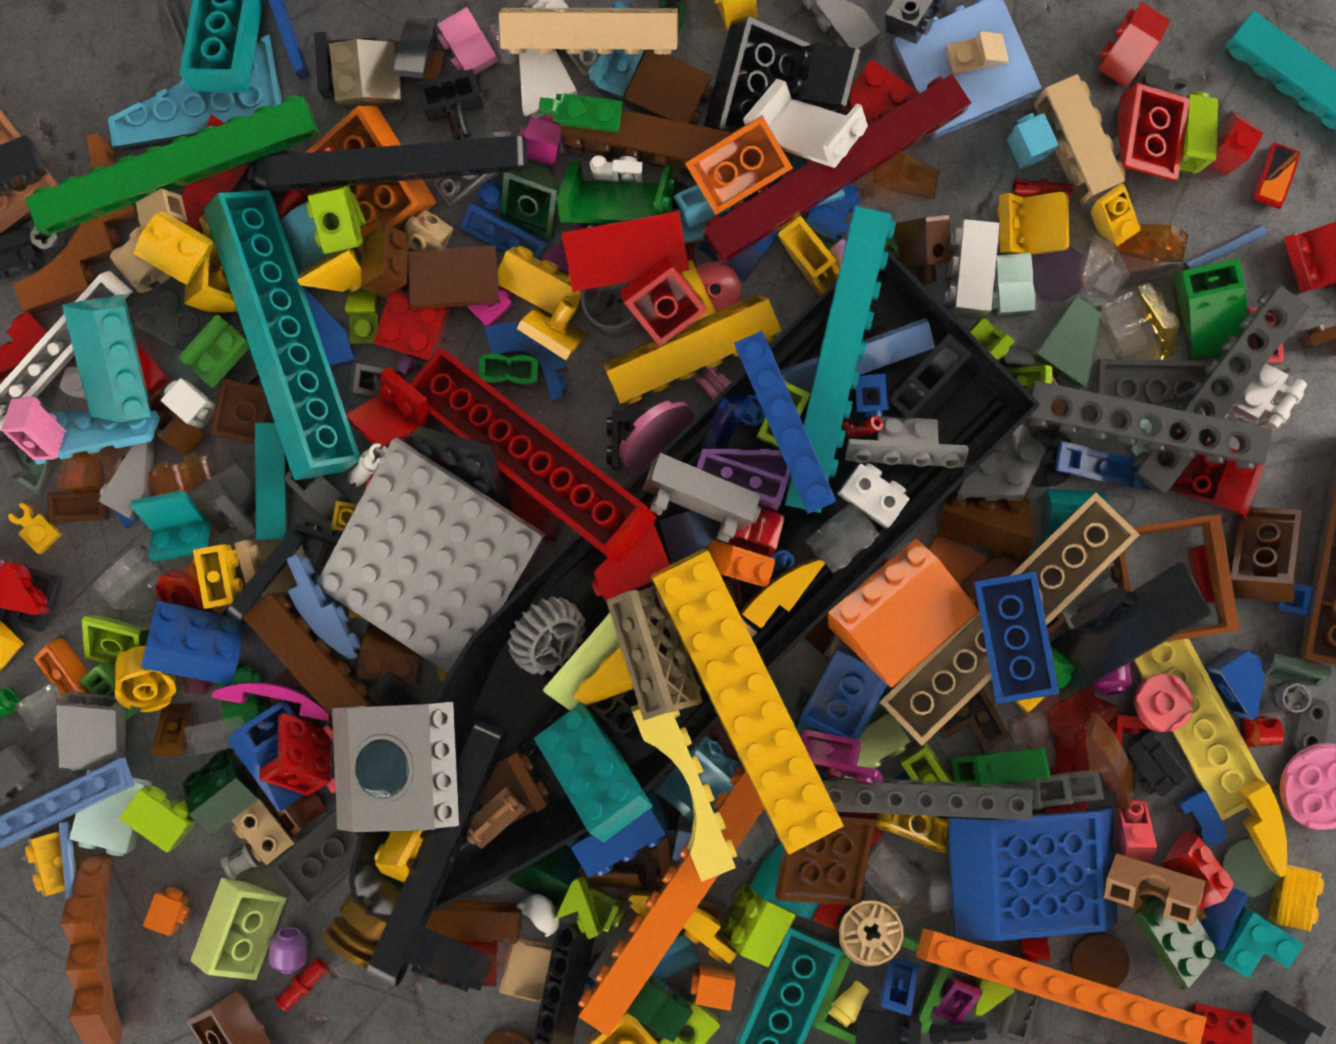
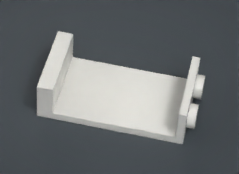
[743,79,868,168]

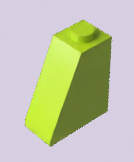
[1180,92,1218,173]

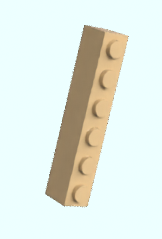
[499,8,678,54]

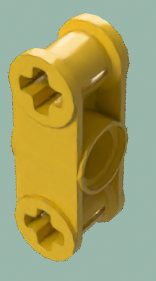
[875,813,949,853]

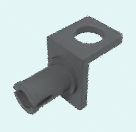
[0,434,28,480]

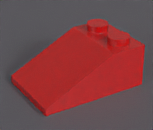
[1117,83,1190,182]

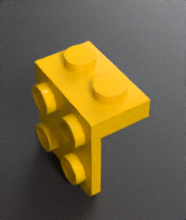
[997,192,1069,255]

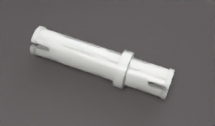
[347,443,387,489]

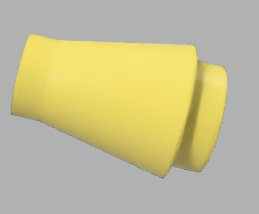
[828,980,870,1027]

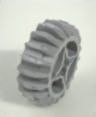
[507,596,586,675]

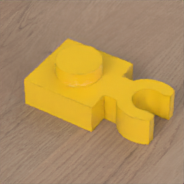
[8,503,63,554]

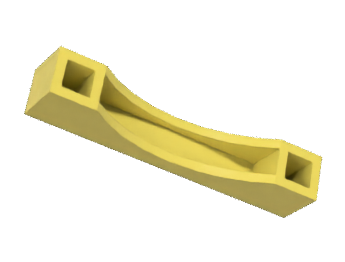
[631,704,737,882]

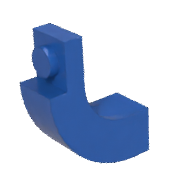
[485,323,568,403]

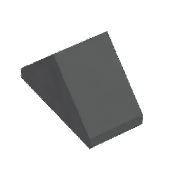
[350,363,404,398]

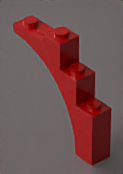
[0,312,172,397]

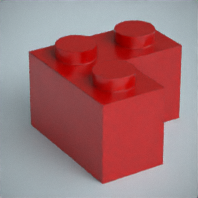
[1098,2,1171,88]

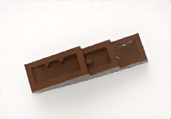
[1085,712,1136,810]

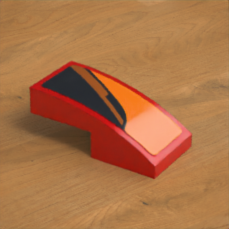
[1253,142,1301,209]

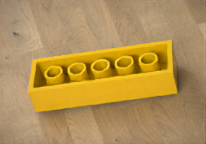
[602,293,782,405]

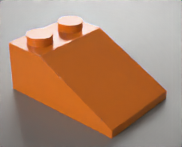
[685,115,793,215]

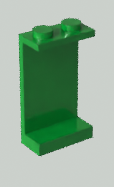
[556,162,677,224]

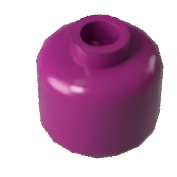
[1094,663,1132,696]

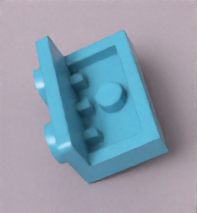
[589,49,647,100]

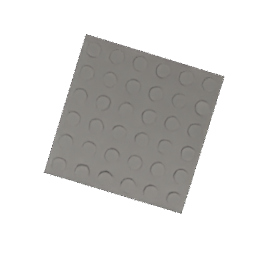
[315,438,546,673]

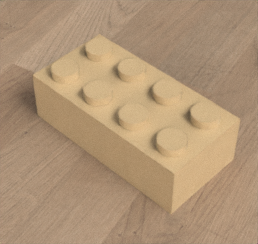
[1033,74,1125,207]

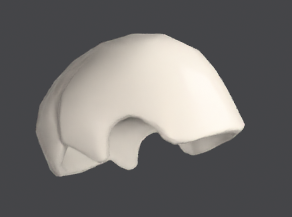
[516,894,559,937]

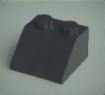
[789,42,860,110]

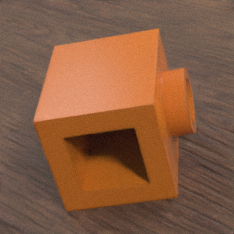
[142,887,190,936]

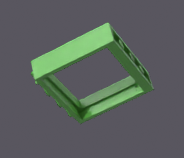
[811,925,954,1044]

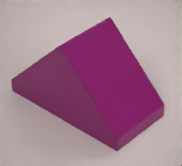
[932,972,983,1024]

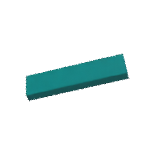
[255,423,287,540]

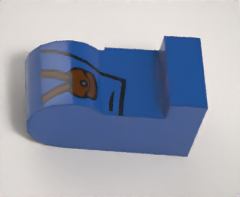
[1173,787,1227,845]

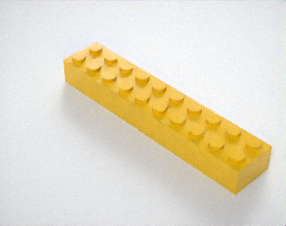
[649,548,844,854]

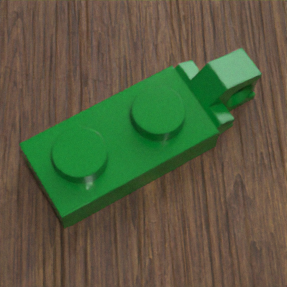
[538,93,623,133]

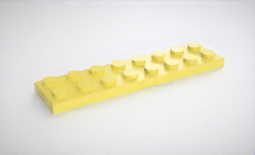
[1133,639,1267,821]

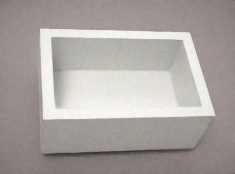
[943,219,1000,319]

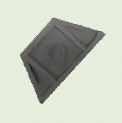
[957,424,1046,501]

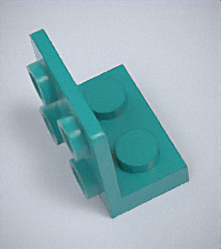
[130,491,211,562]

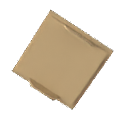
[499,937,553,1002]

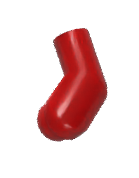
[841,416,883,439]

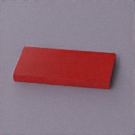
[562,211,690,292]

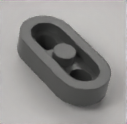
[1291,698,1330,752]

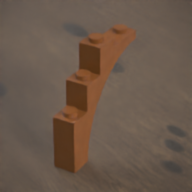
[13,133,138,315]
[61,855,123,1044]

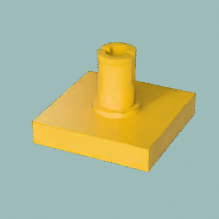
[517,298,589,360]

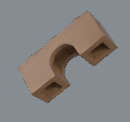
[1104,853,1206,926]

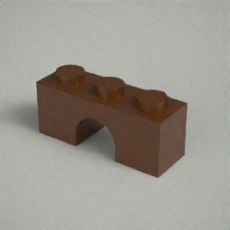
[239,763,327,837]

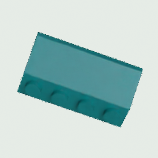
[62,294,151,422]

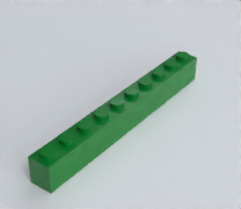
[25,95,320,236]

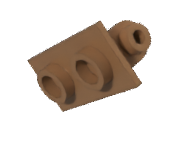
[466,787,526,849]

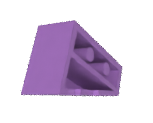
[696,449,790,510]

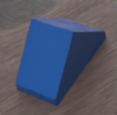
[878,957,919,1016]

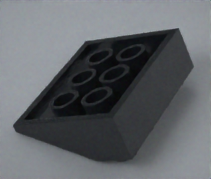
[703,16,810,133]

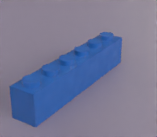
[734,331,836,513]

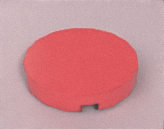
[1134,673,1193,732]

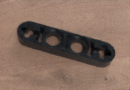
[227,529,305,621]

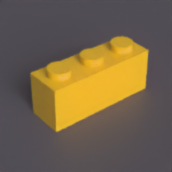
[498,246,582,323]

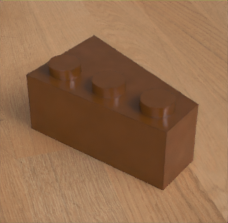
[937,491,1034,563]

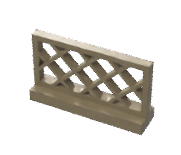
[606,588,703,720]

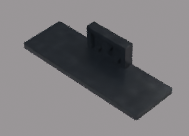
[1049,562,1211,701]

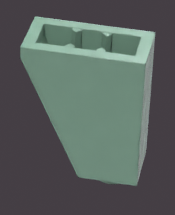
[1033,297,1101,389]

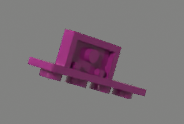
[801,729,883,785]

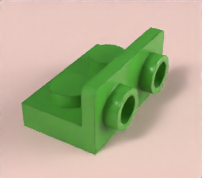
[178,315,250,388]

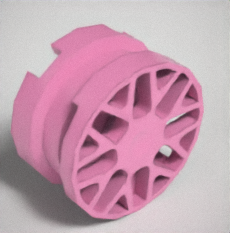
[694,367,731,401]

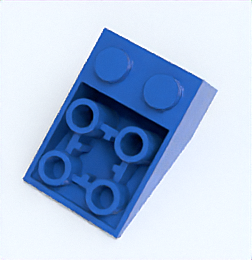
[227,700,304,812]

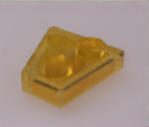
[1136,282,1179,360]

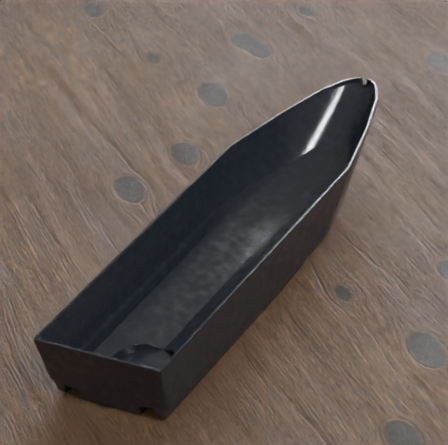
[349,247,1039,920]

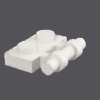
[590,155,643,183]
[1231,363,1307,430]

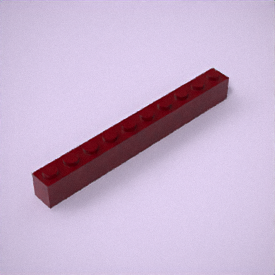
[702,74,971,265]

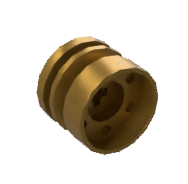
[322,892,388,969]

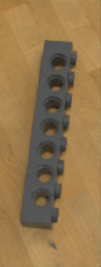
[1130,285,1310,495]
[1027,381,1272,470]
[819,776,1033,820]

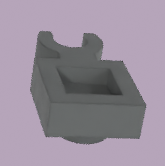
[1133,62,1188,97]

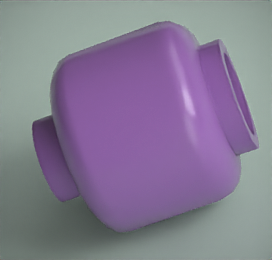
[269,927,308,974]

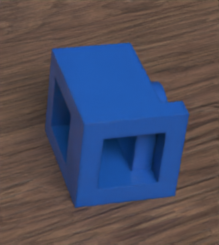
[856,374,890,417]

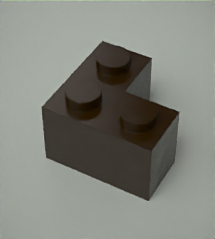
[938,688,1011,752]

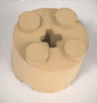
[110,226,171,293]

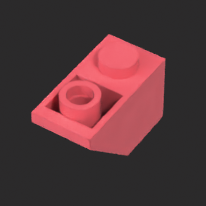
[1116,800,1157,864]

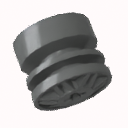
[581,281,641,337]

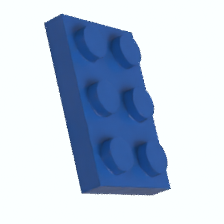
[799,645,887,739]

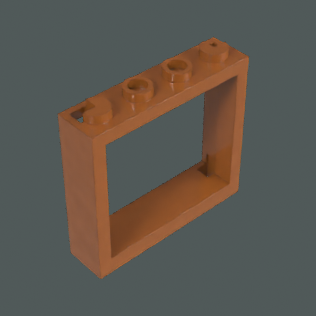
[1111,514,1240,642]

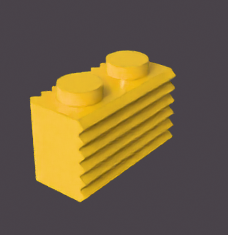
[1268,864,1324,931]

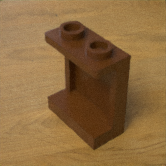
[624,49,714,125]

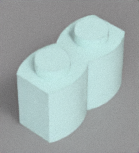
[991,253,1035,316]

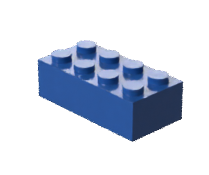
[974,571,1059,704]

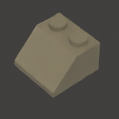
[329,39,402,110]

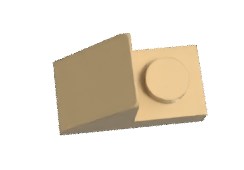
[945,31,1009,75]

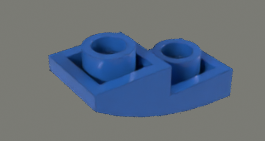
[1201,888,1248,952]

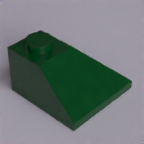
[500,160,559,240]

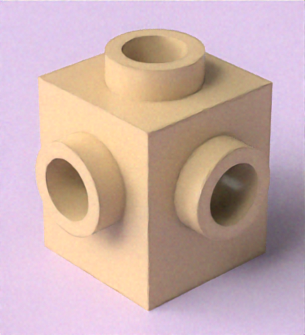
[404,210,454,251]

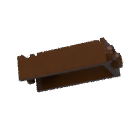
[426,900,522,944]

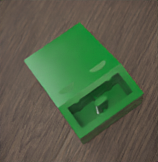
[1172,258,1249,360]

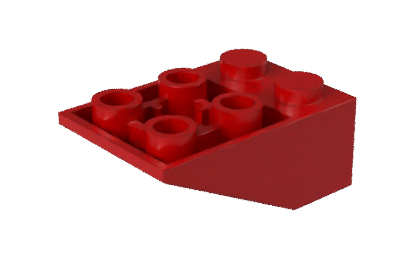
[1164,432,1266,518]

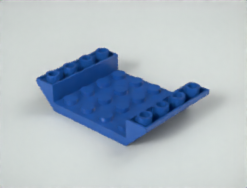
[948,806,1118,941]

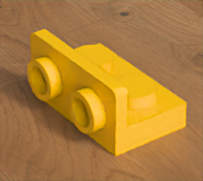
[25,831,78,896]

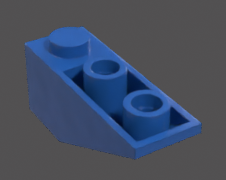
[303,286,358,370]

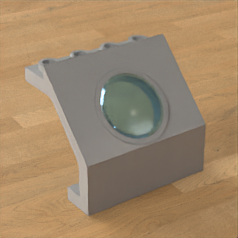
[332,702,459,832]

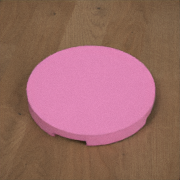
[618,400,694,473]
[1279,743,1336,830]

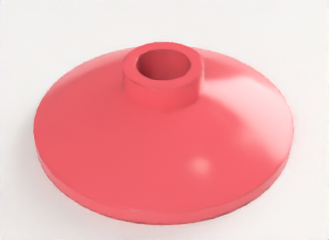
[696,261,742,312]

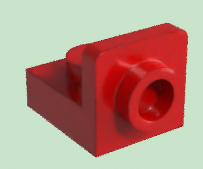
[1106,713,1149,744]

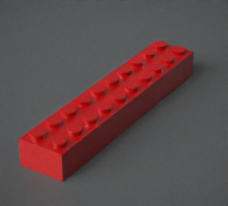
[410,347,657,565]

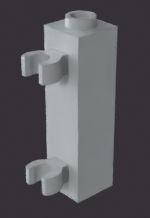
[642,453,761,543]

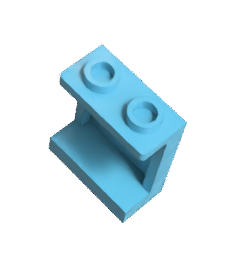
[656,736,743,824]

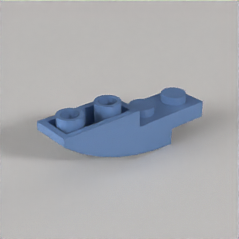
[286,553,361,660]

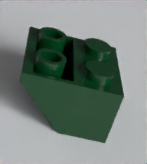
[182,748,258,835]

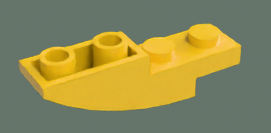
[629,890,737,964]

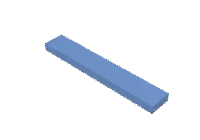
[780,318,935,393]
[0,758,135,849]

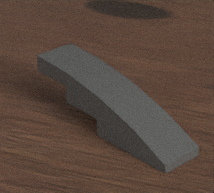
[999,769,1104,810]

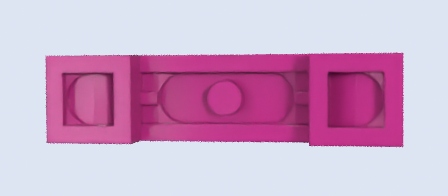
[212,682,332,721]

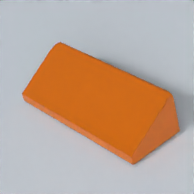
[33,637,91,697]

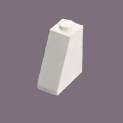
[519,49,577,124]

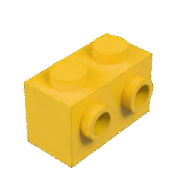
[193,544,244,609]

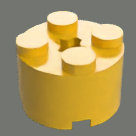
[115,645,176,712]

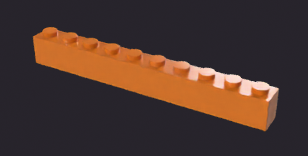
[578,766,764,1037]
[915,928,1207,1044]

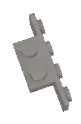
[845,416,968,468]

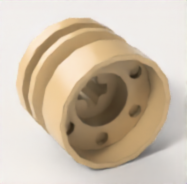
[838,901,904,966]

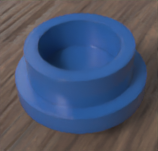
[477,181,503,211]

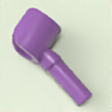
[396,356,422,376]

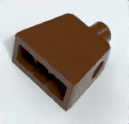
[894,215,950,284]

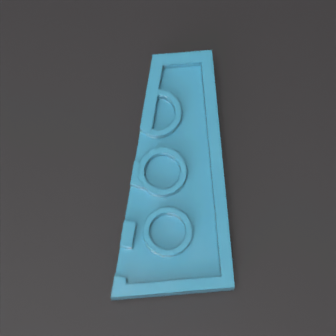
[34,411,160,465]

